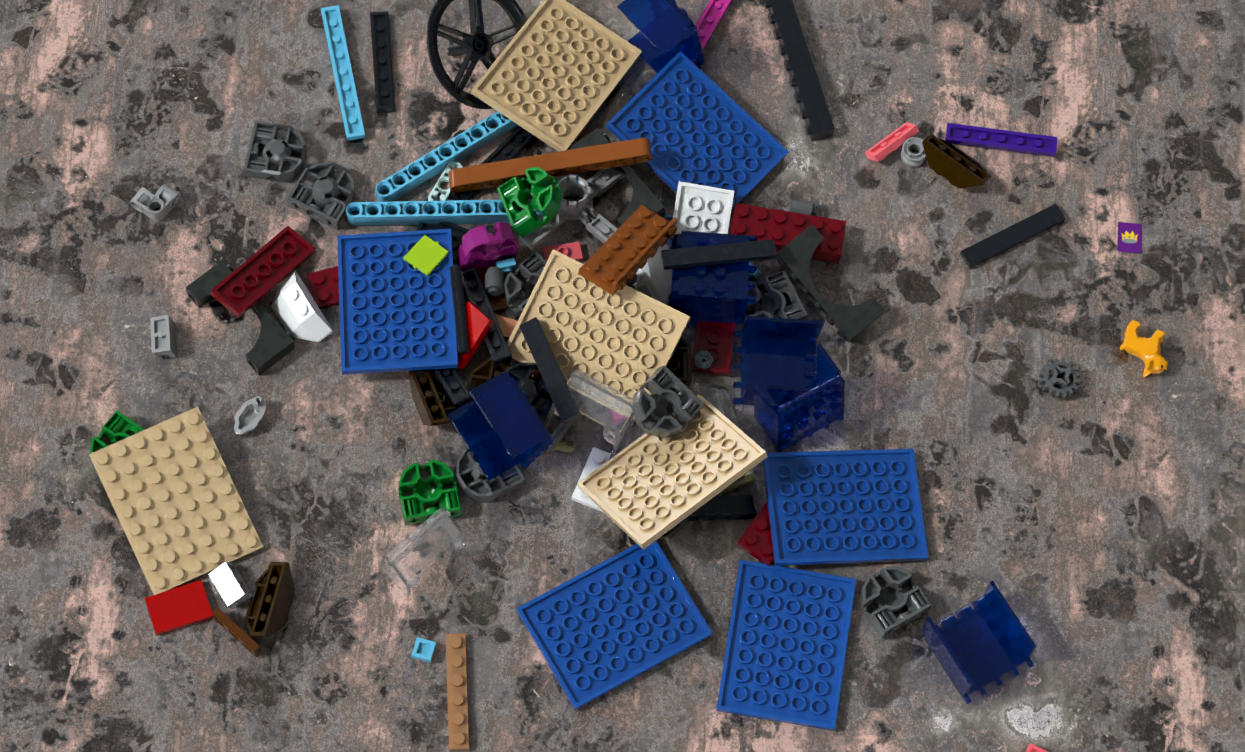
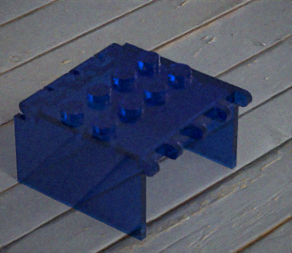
[617,0,705,74]
[669,231,757,324]
[733,316,824,409]
[753,343,845,452]
[447,372,553,481]
[921,580,1036,704]

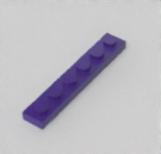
[945,123,1057,157]

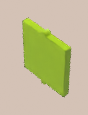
[403,235,449,276]

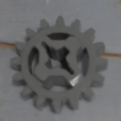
[1039,358,1081,399]

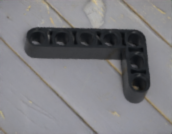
[661,495,757,537]

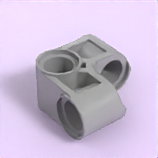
[129,184,181,221]

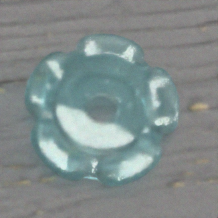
[694,351,713,369]

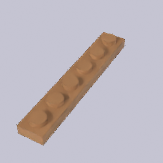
[446,633,469,752]

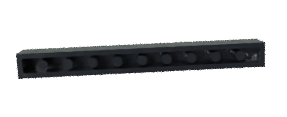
[763,0,834,142]

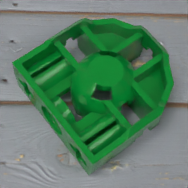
[497,167,564,238]
[90,410,145,454]
[398,460,462,526]

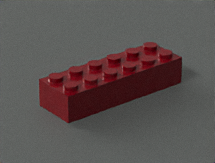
[728,203,846,264]

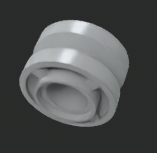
[900,137,926,167]

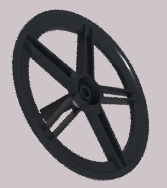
[426,0,527,109]

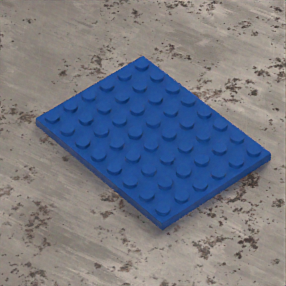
[605,51,788,211]
[337,229,458,375]
[763,449,929,566]
[516,541,713,710]
[716,560,856,731]

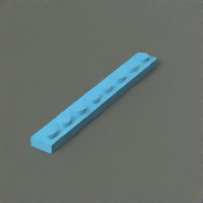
[321,5,365,141]

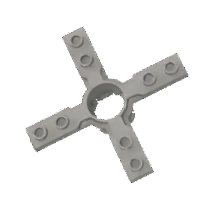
[519,168,624,250]

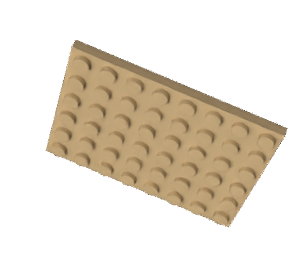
[471,0,642,152]
[507,249,691,419]
[577,394,768,550]
[89,407,263,595]

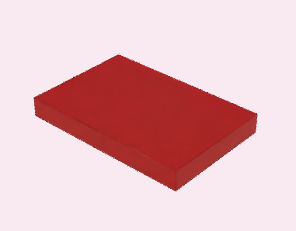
[457,301,494,370]
[144,580,213,636]

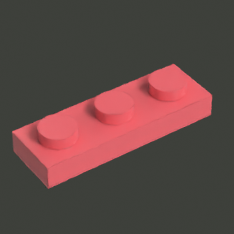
[865,122,919,162]

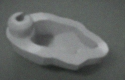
[234,396,266,435]

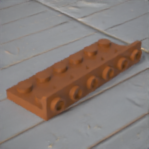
[578,205,678,295]

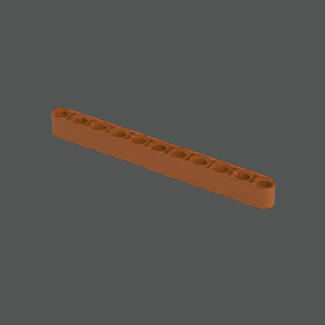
[448,138,652,193]

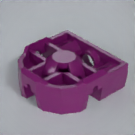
[457,222,520,271]

